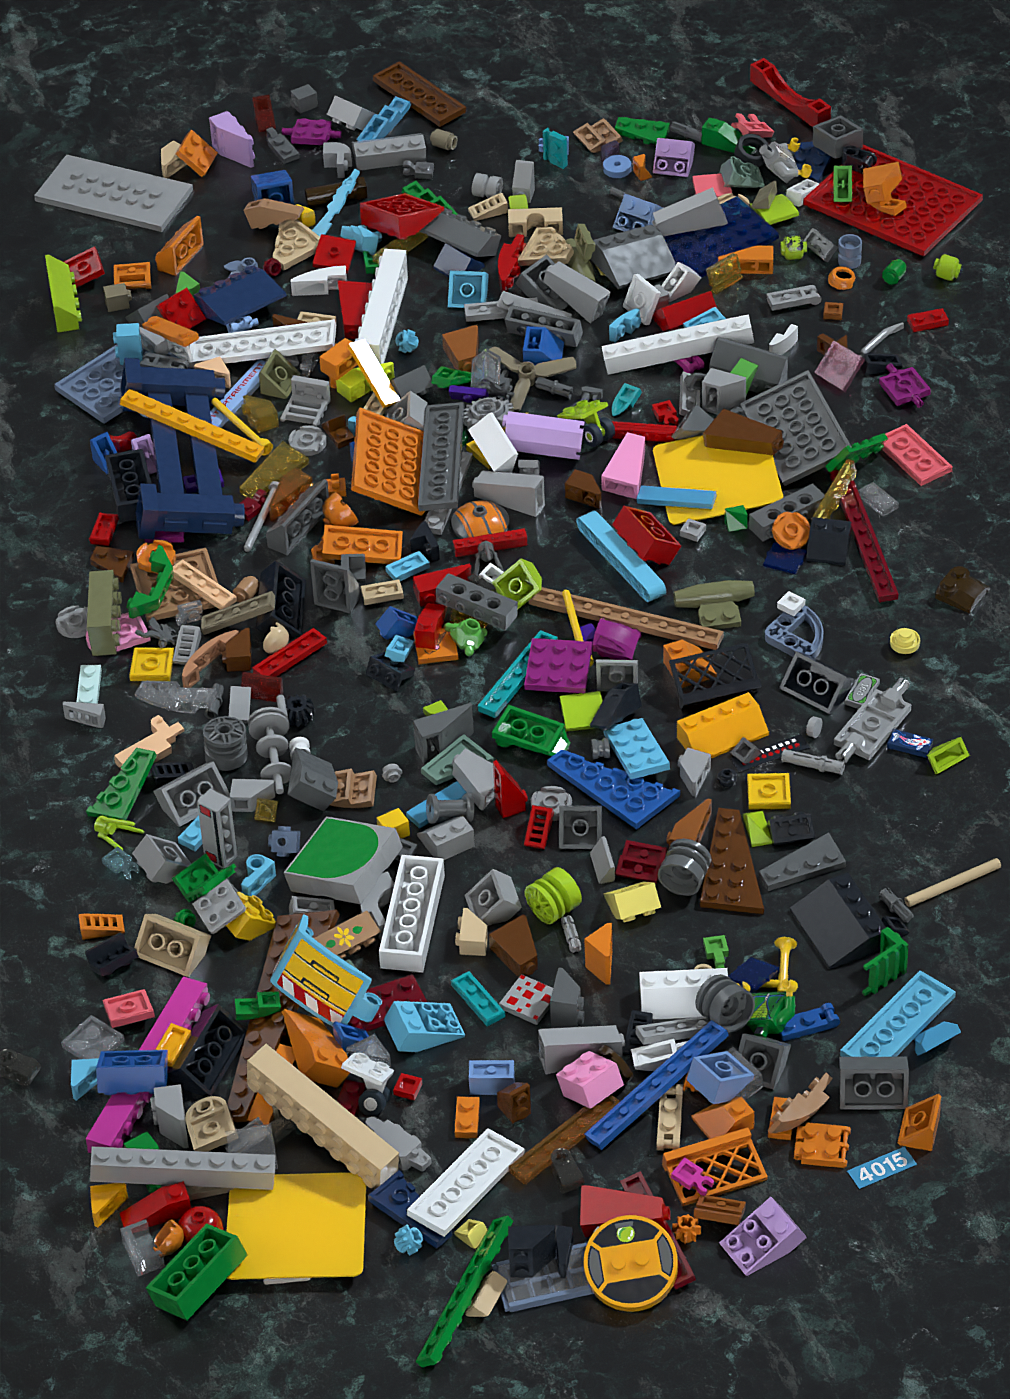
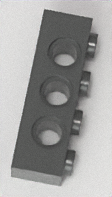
[505,305,583,348]
[749,484,827,541]
[436,573,518,631]

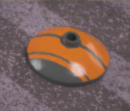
[451,500,510,539]

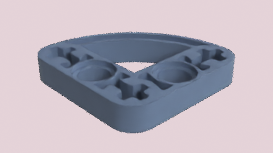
[765,606,823,658]

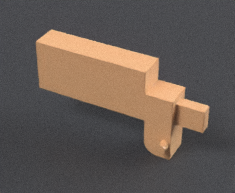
[115,715,184,770]

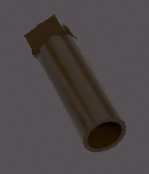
[305,177,367,206]

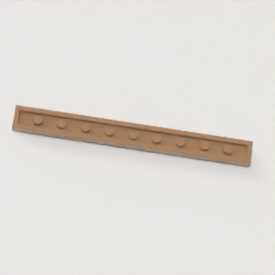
[529,587,724,650]

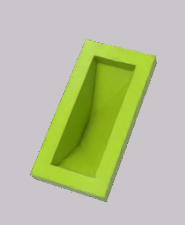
[927,737,970,774]
[742,811,772,847]

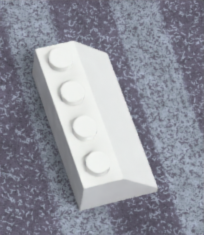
[639,968,728,1022]

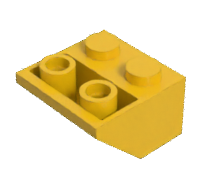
[226,892,276,941]

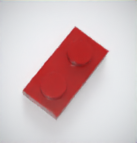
[907,308,949,332]

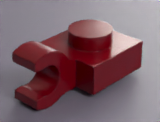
[240,489,267,521]

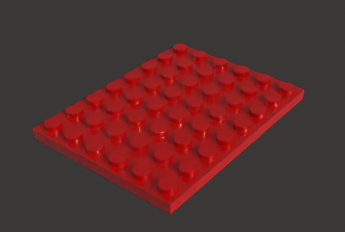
[803,145,983,256]

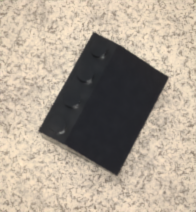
[790,872,886,970]

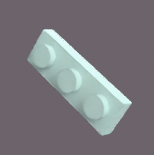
[77,665,102,713]

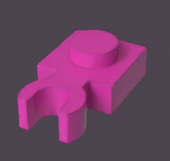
[671,1157,714,1196]

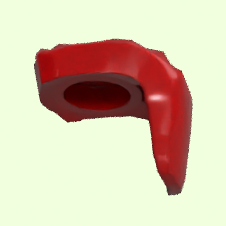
[109,431,138,453]

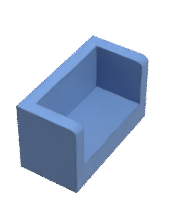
[469,1060,515,1095]

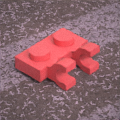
[731,113,774,138]

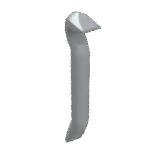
[847,322,904,363]

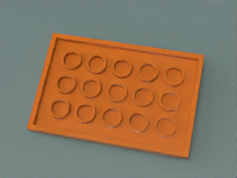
[351,408,425,516]

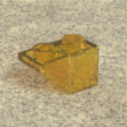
[241,395,279,433]

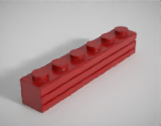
[612,421,677,442]
[453,528,528,557]

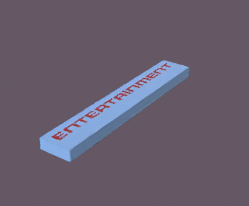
[210,359,266,428]

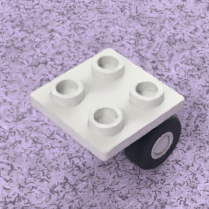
[341,1053,394,1117]

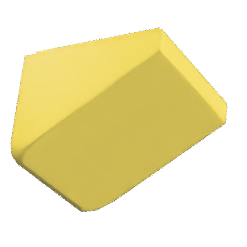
[454,1219,487,1249]

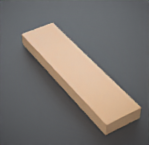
[173,559,237,610]

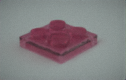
[814,341,865,392]

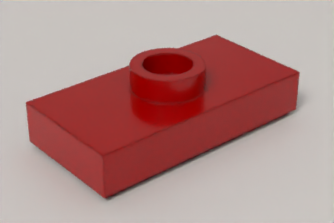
[89,513,119,546]

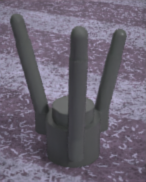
[473,541,504,584]

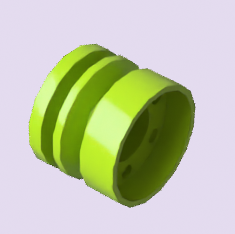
[525,867,582,924]

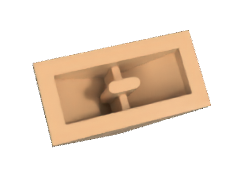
[194,356,231,388]

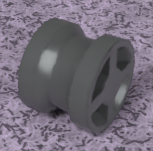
[591,738,610,760]

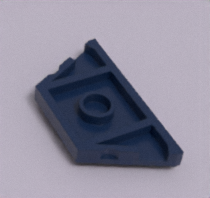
[793,141,832,184]

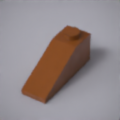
[666,799,712,847]

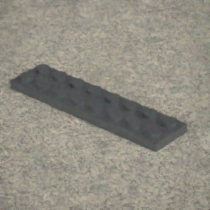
[418,402,464,511]

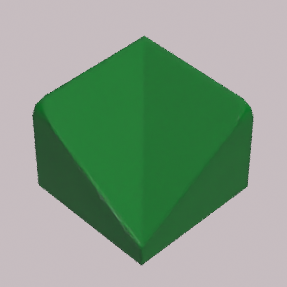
[725,505,748,532]

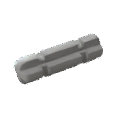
[561,915,581,953]

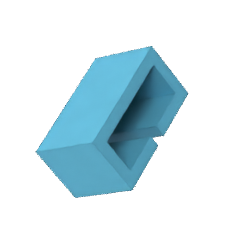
[113,323,143,365]

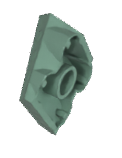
[719,157,765,188]

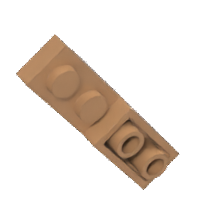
[768,1073,833,1133]

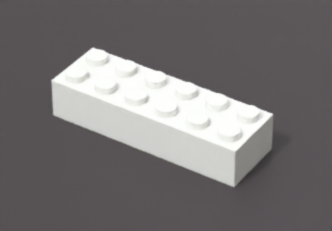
[379,855,445,972]

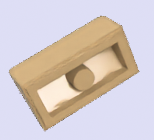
[465,1271,507,1317]

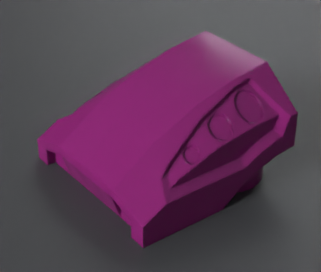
[593,618,641,660]

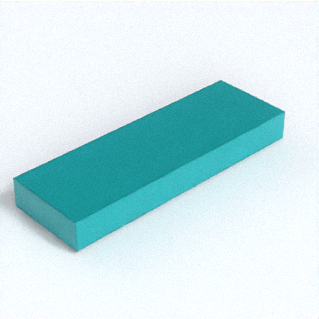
[451,971,505,1027]

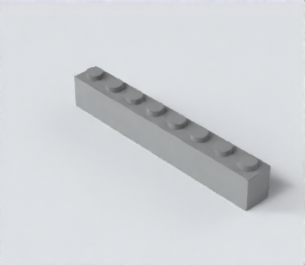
[90,1147,275,1190]

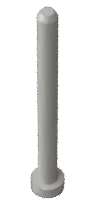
[244,481,283,552]

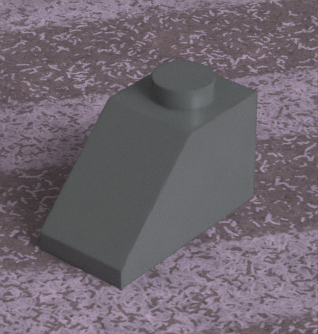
[671,405,714,439]

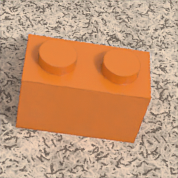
[663,640,717,688]

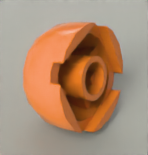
[322,492,359,527]

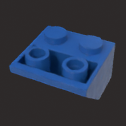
[523,326,564,366]

